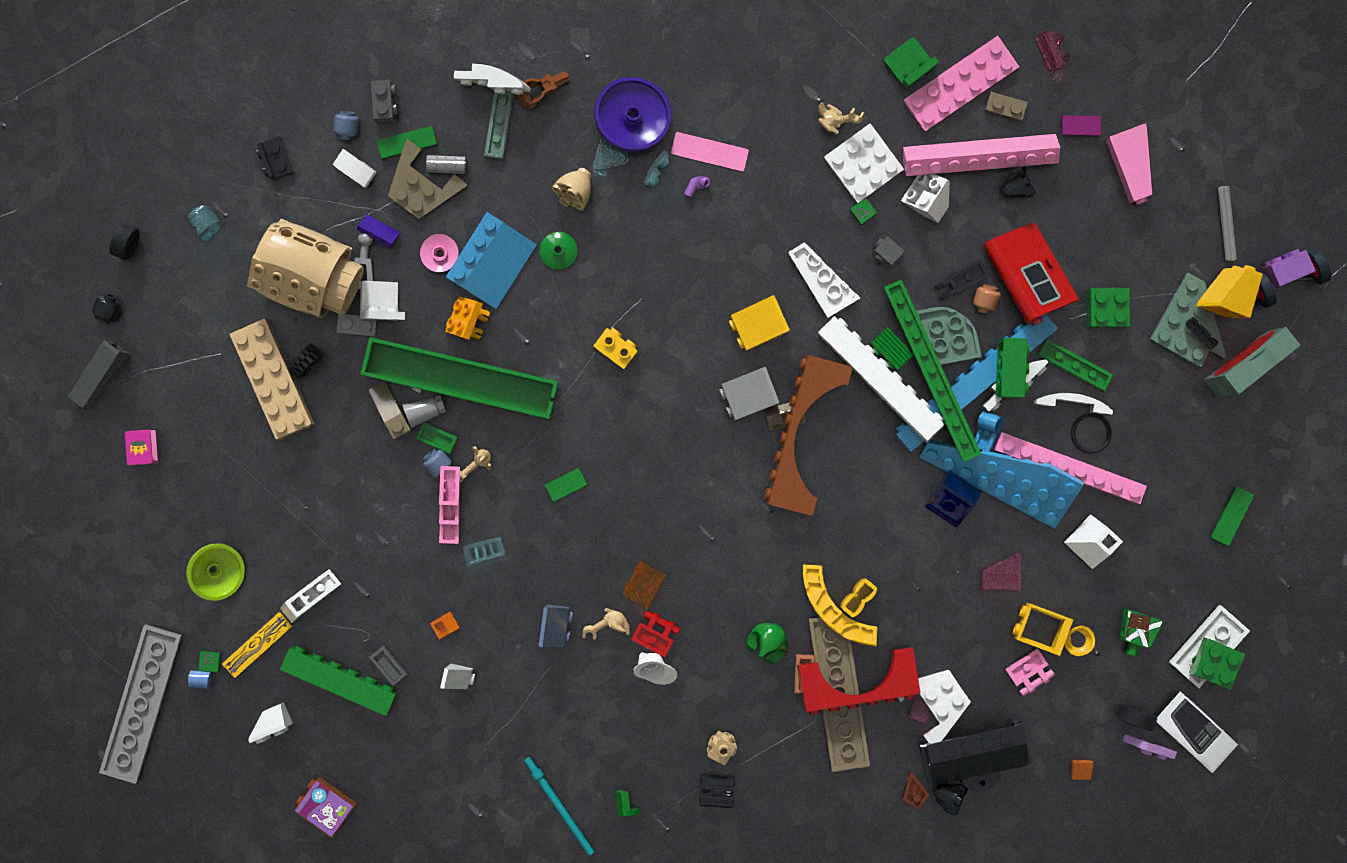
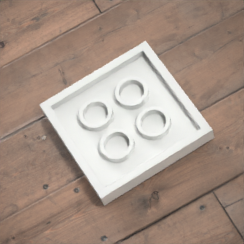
[824,124,904,204]

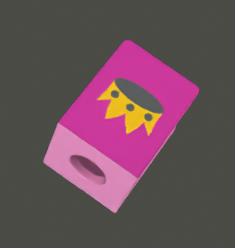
[125,430,159,465]

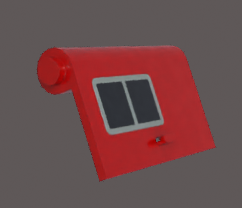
[984,222,1079,326]

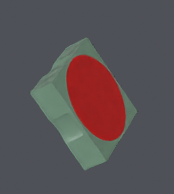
[1204,327,1300,398]

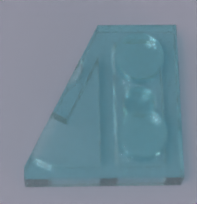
[593,136,629,171]

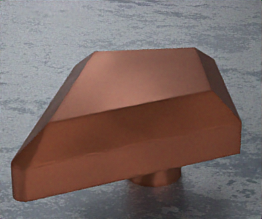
[902,772,929,810]

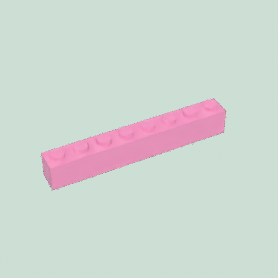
[903,134,1060,176]
[993,432,1147,504]

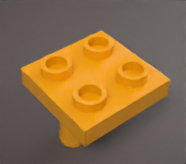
[445,296,490,340]

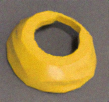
[1064,626,1095,656]

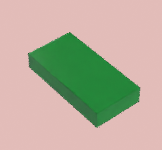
[415,422,459,455]
[545,468,588,502]

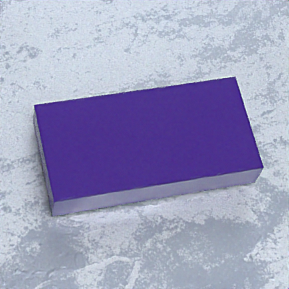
[357,214,400,248]

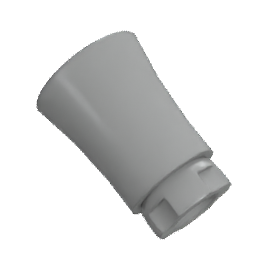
[402,395,446,429]

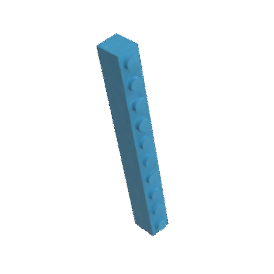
[894,314,1058,452]

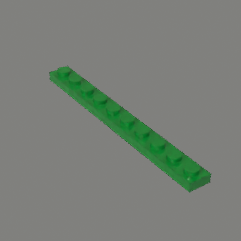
[884,279,981,463]

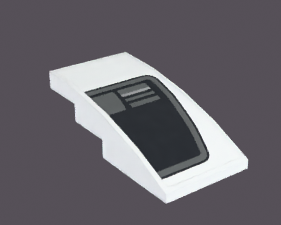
[1156,692,1238,773]

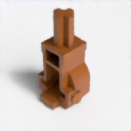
[517,71,570,109]

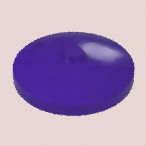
[594,77,671,152]

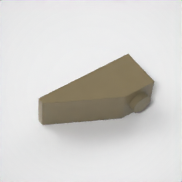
[369,381,413,440]

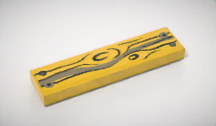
[222,612,293,678]

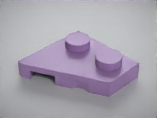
[1123,734,1177,760]

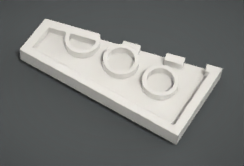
[788,242,860,318]

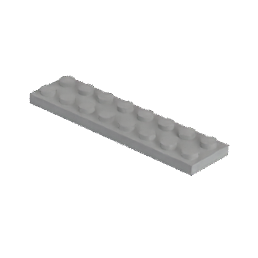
[99,624,183,784]

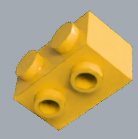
[593,328,638,370]

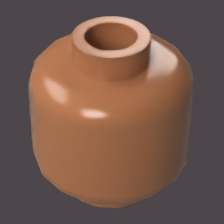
[973,284,1001,314]

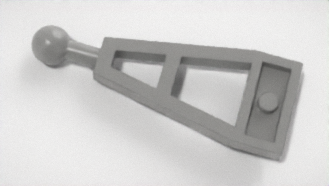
[337,233,377,337]

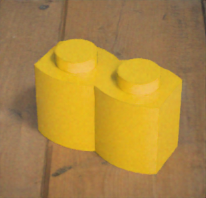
[840,578,877,617]

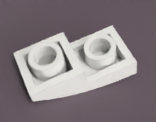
[333,149,376,188]

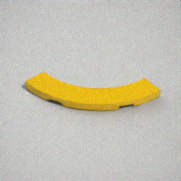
[803,565,877,647]

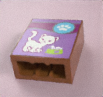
[294,777,357,838]

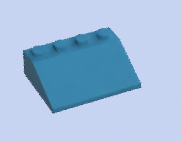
[446,212,537,310]

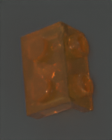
[623,561,666,608]

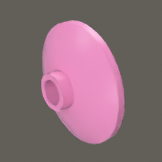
[420,234,459,272]

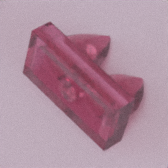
[1035,29,1070,73]

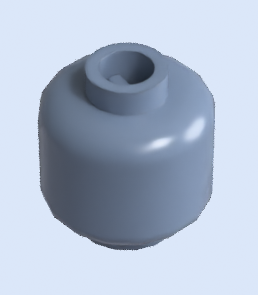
[333,111,359,140]
[423,449,452,478]

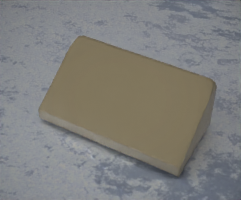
[764,403,807,431]

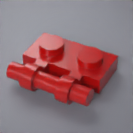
[631,610,680,657]

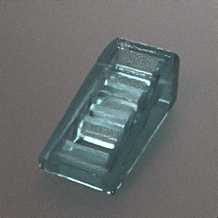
[462,536,506,566]

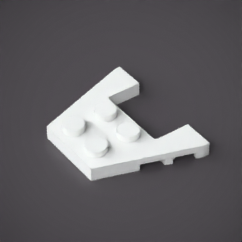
[897,670,970,744]

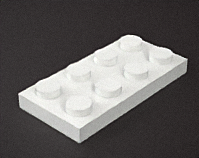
[1169,605,1250,688]

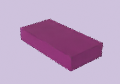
[1061,116,1101,136]

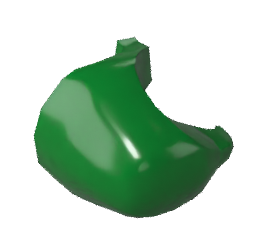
[746,623,789,664]

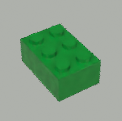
[995,338,1030,399]

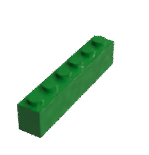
[280,646,398,716]

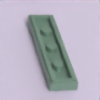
[484,91,514,160]

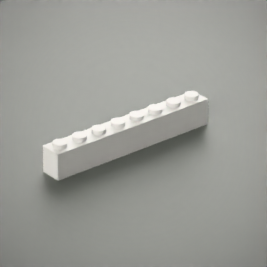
[818,316,944,443]

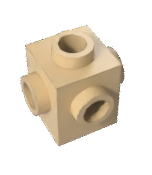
[707,730,737,765]

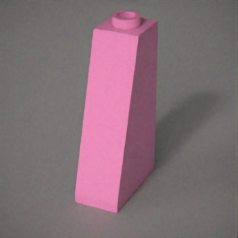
[1106,124,1152,205]

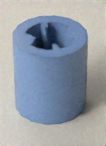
[188,670,212,689]

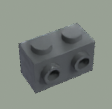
[371,79,398,123]

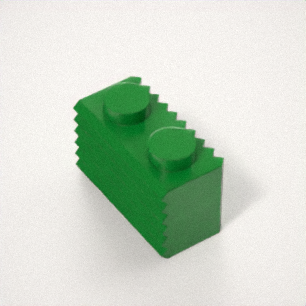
[870,327,914,371]

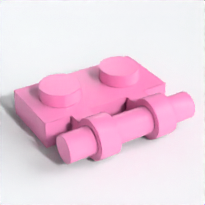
[1005,648,1055,697]

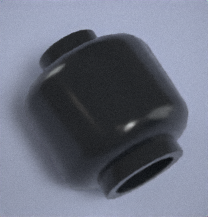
[92,293,121,323]

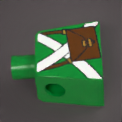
[1120,608,1163,657]

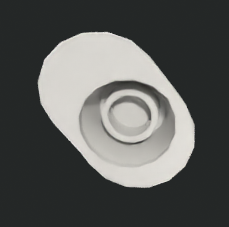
[634,652,677,685]

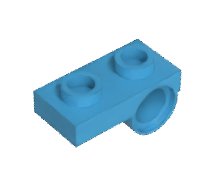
[975,411,1005,452]

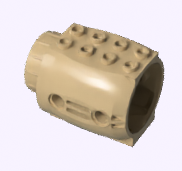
[247,219,363,319]

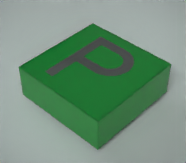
[850,198,877,225]
[198,651,221,672]

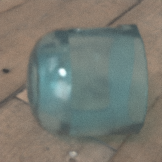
[187,205,222,242]

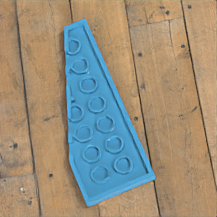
[919,440,1084,529]

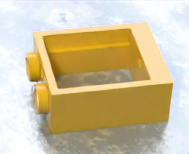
[1012,602,1073,656]

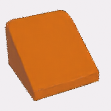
[430,612,459,640]
[1071,760,1093,780]

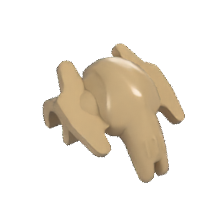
[818,102,865,134]
[460,446,492,482]
[582,608,630,639]

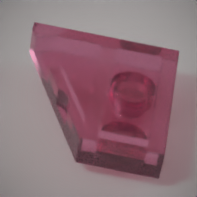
[981,553,1021,591]

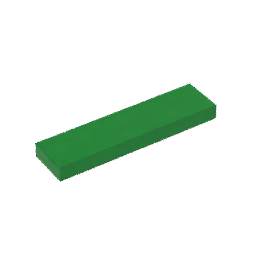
[1037,338,1114,392]

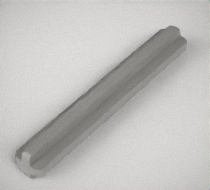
[1218,186,1237,262]

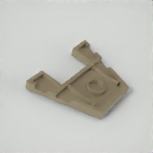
[388,139,468,219]

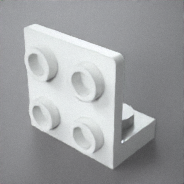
[360,281,405,321]

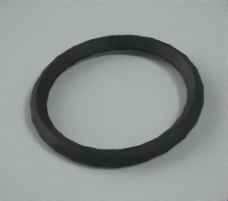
[1071,413,1112,454]

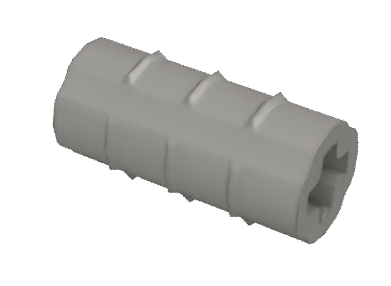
[426,155,466,174]

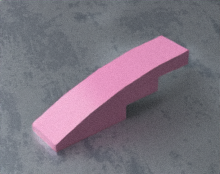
[439,466,460,544]

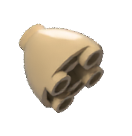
[552,168,592,211]

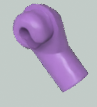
[684,176,710,198]

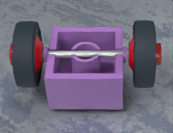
[1256,249,1332,308]

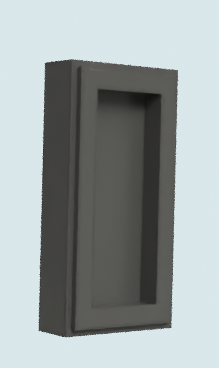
[368,645,408,687]

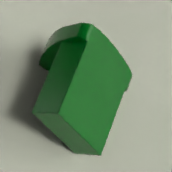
[615,790,640,817]

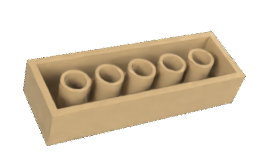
[230,318,315,440]

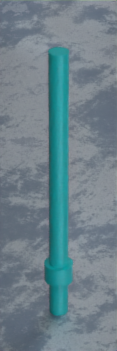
[524,756,595,856]

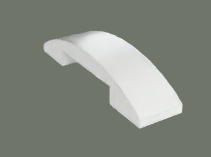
[1033,393,1113,415]

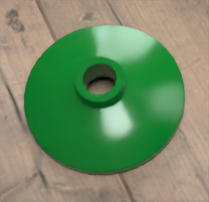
[540,232,578,270]

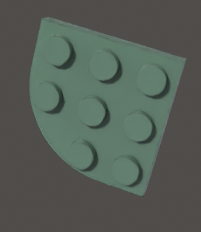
[916,307,982,365]

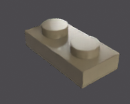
[985,92,1028,121]

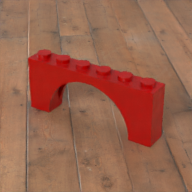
[797,647,921,715]

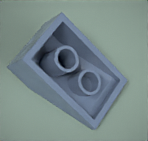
[538,604,573,647]

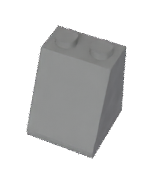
[719,367,779,420]

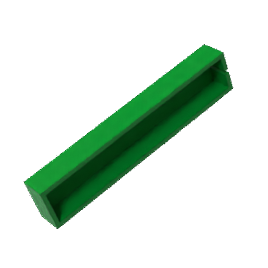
[360,337,559,420]

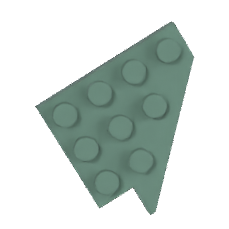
[1149,273,1226,367]

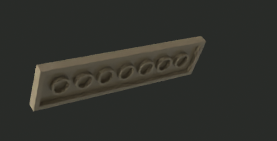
[808,613,870,772]

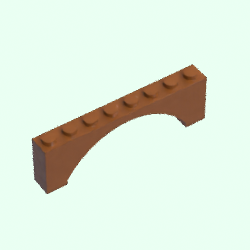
[764,355,853,516]

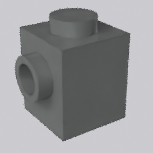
[873,236,904,267]

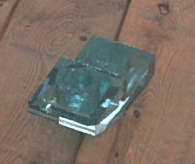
[644,150,671,188]

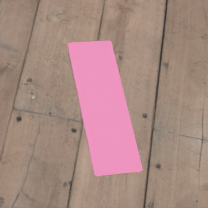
[671,132,749,171]

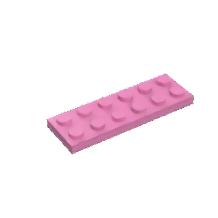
[903,36,1019,132]

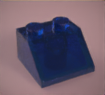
[925,471,982,528]

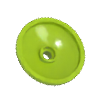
[186,543,245,601]

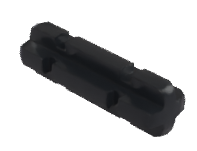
[1185,317,1218,350]

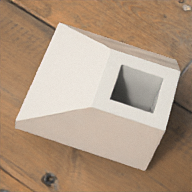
[901,174,950,223]
[1064,515,1123,569]
[248,702,293,744]

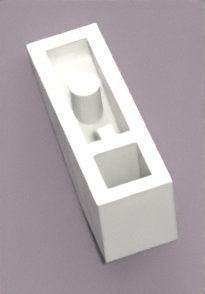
[280,569,341,623]
[440,664,475,689]

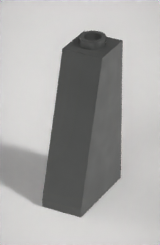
[67,340,130,409]

